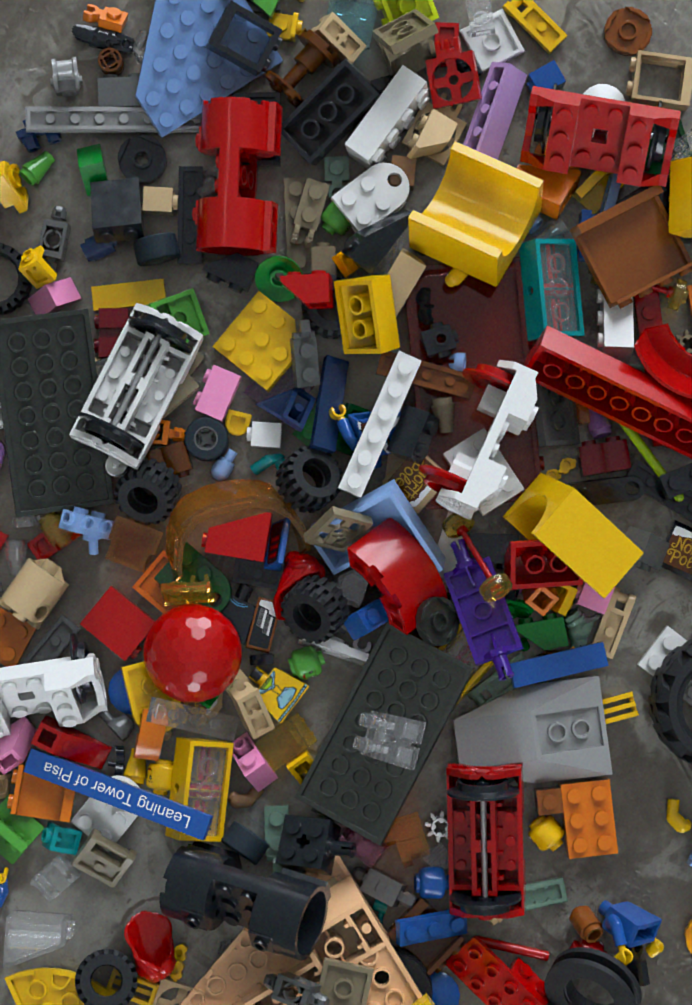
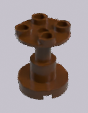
[264,28,341,108]

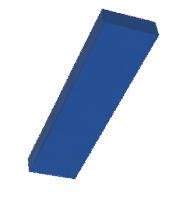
[510,642,609,688]

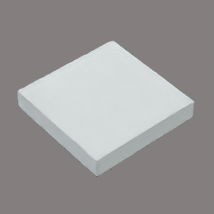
[459,9,525,74]

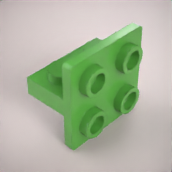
[0,796,44,864]

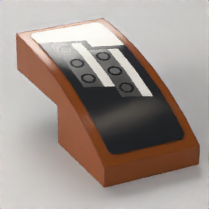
[245,597,278,654]

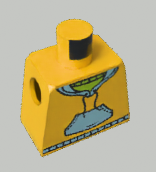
[248,666,310,723]

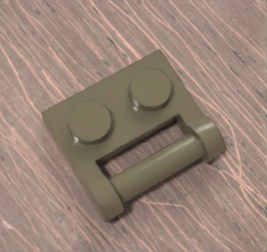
[71,828,137,888]

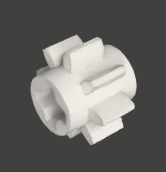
[425,811,448,842]

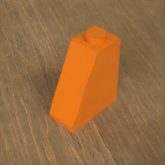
[517,164,581,220]

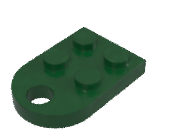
[154,541,232,612]

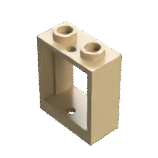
[626,50,692,112]

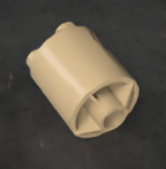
[0,558,69,630]

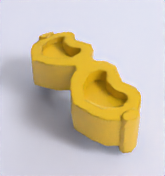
[546,458,577,480]
[170,943,189,982]

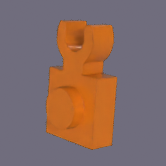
[83,4,128,33]

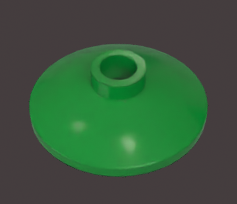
[255,256,303,302]

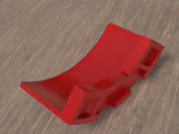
[634,323,692,399]
[347,518,448,635]

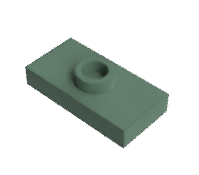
[525,876,568,911]

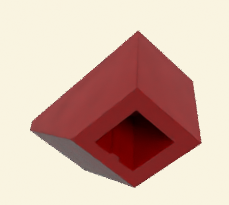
[280,270,333,309]

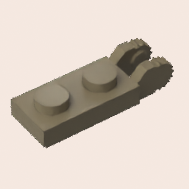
[289,178,330,249]

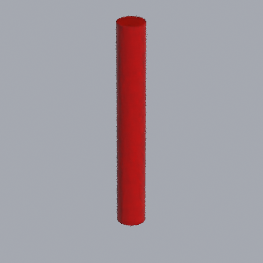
[477,935,549,961]

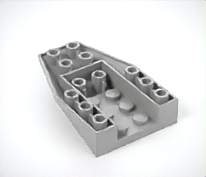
[452,675,613,783]

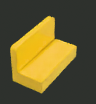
[573,171,624,214]

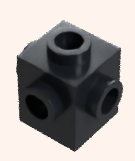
[420,322,459,359]

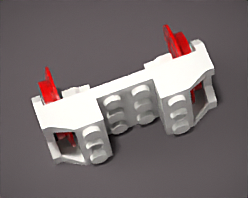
[419,360,538,520]

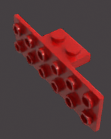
[446,936,548,1005]

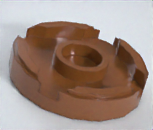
[604,7,652,56]

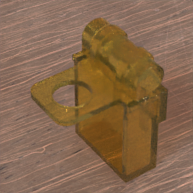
[255,713,318,771]

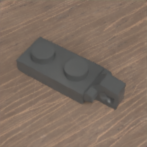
[290,318,320,388]

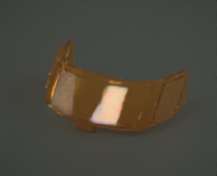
[166,479,311,582]

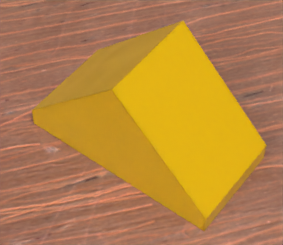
[286,749,314,785]

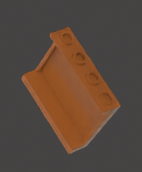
[570,186,692,309]

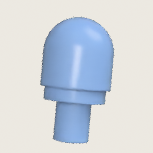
[211,448,238,481]

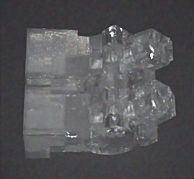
[353,711,426,770]

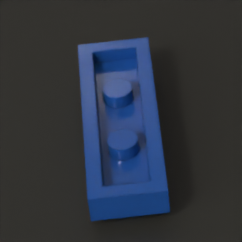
[395,910,468,947]

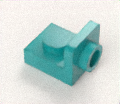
[41,822,83,855]

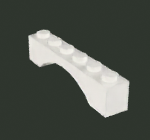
[338,351,421,498]

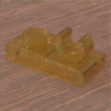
[161,574,214,606]

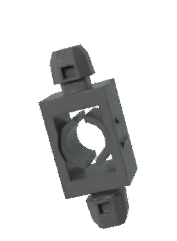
[39,206,71,272]
[351,867,417,908]
[263,972,330,1005]

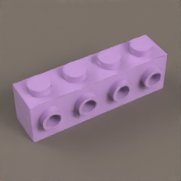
[463,62,527,160]

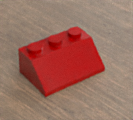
[504,540,583,590]

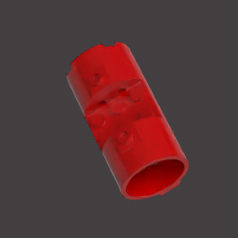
[192,97,282,256]

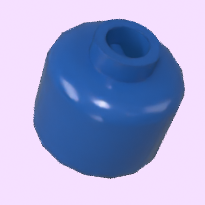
[414,867,449,899]

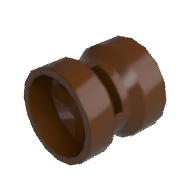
[98,48,124,76]

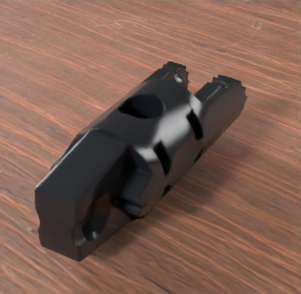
[72,24,135,54]

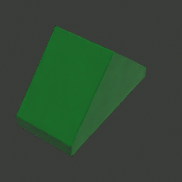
[77,144,109,196]

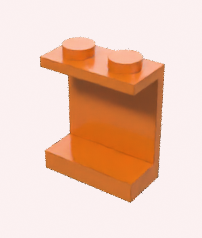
[7,764,75,823]

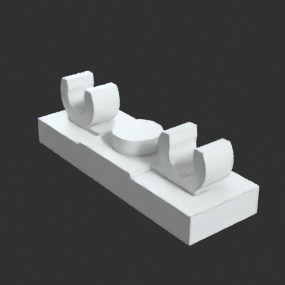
[298,636,371,667]

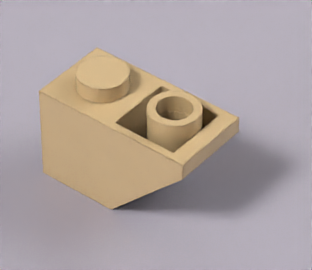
[407,109,458,159]

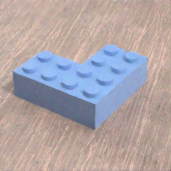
[310,479,446,575]

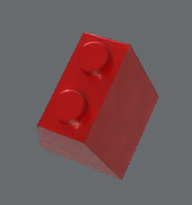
[201,512,273,562]

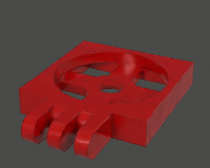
[425,36,482,109]

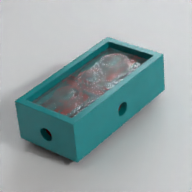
[519,239,585,341]

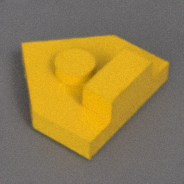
[0,161,29,214]

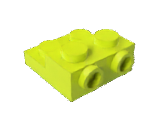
[373,0,439,26]

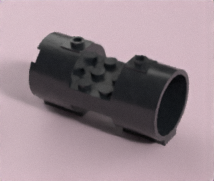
[159,841,331,961]

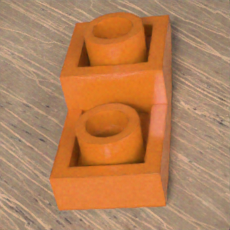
[133,709,168,761]

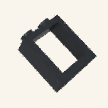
[205,0,283,76]

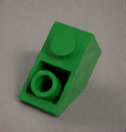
[515,613,569,650]

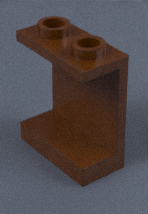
[387,896,464,976]

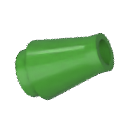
[19,150,55,186]

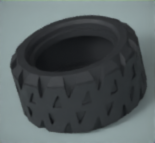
[648,639,692,765]

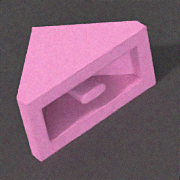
[28,277,82,315]

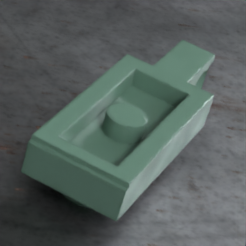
[264,805,289,872]

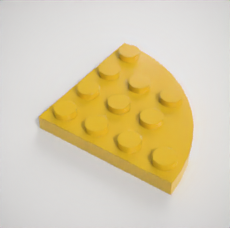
[4,967,112,1005]

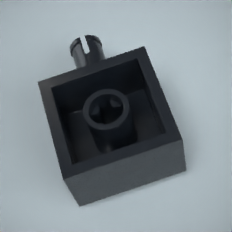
[275,814,356,876]

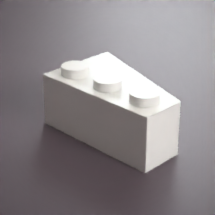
[596,289,634,365]

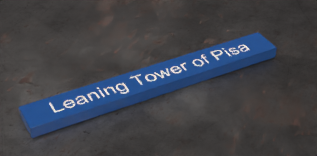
[23,748,213,840]

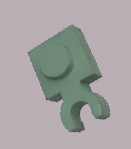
[324,156,349,199]

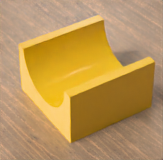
[408,141,544,287]
[503,473,644,599]

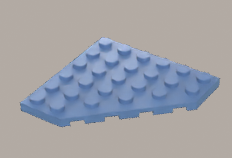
[135,0,283,138]

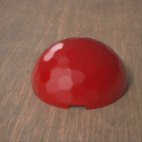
[143,604,242,703]

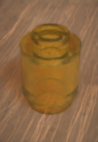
[39,512,73,549]

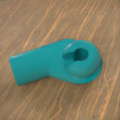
[250,453,285,475]

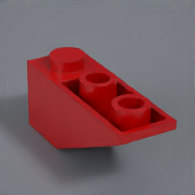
[31,715,112,769]

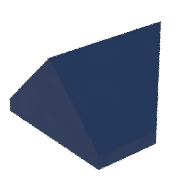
[255,387,316,432]

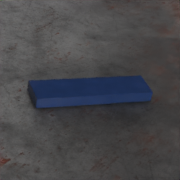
[310,355,349,454]

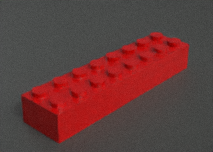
[524,325,692,459]

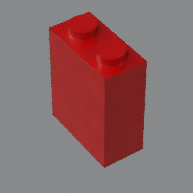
[80,586,156,661]

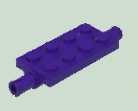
[443,539,524,681]

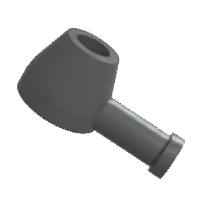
[98,711,135,742]

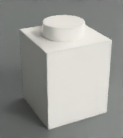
[247,421,282,449]

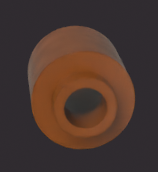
[569,906,603,943]

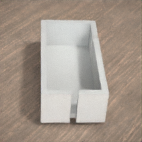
[345,65,430,169]

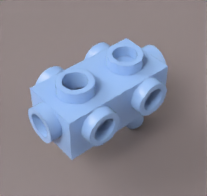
[58,506,115,555]

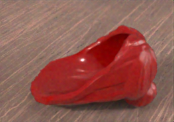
[273,550,326,620]
[124,911,177,983]

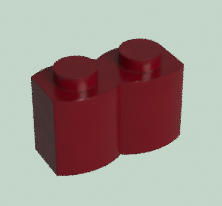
[576,436,631,477]

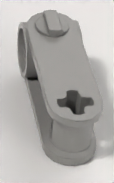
[50,57,83,97]

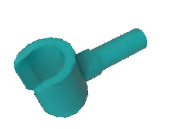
[372,899,387,924]

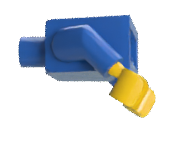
[598,900,664,966]

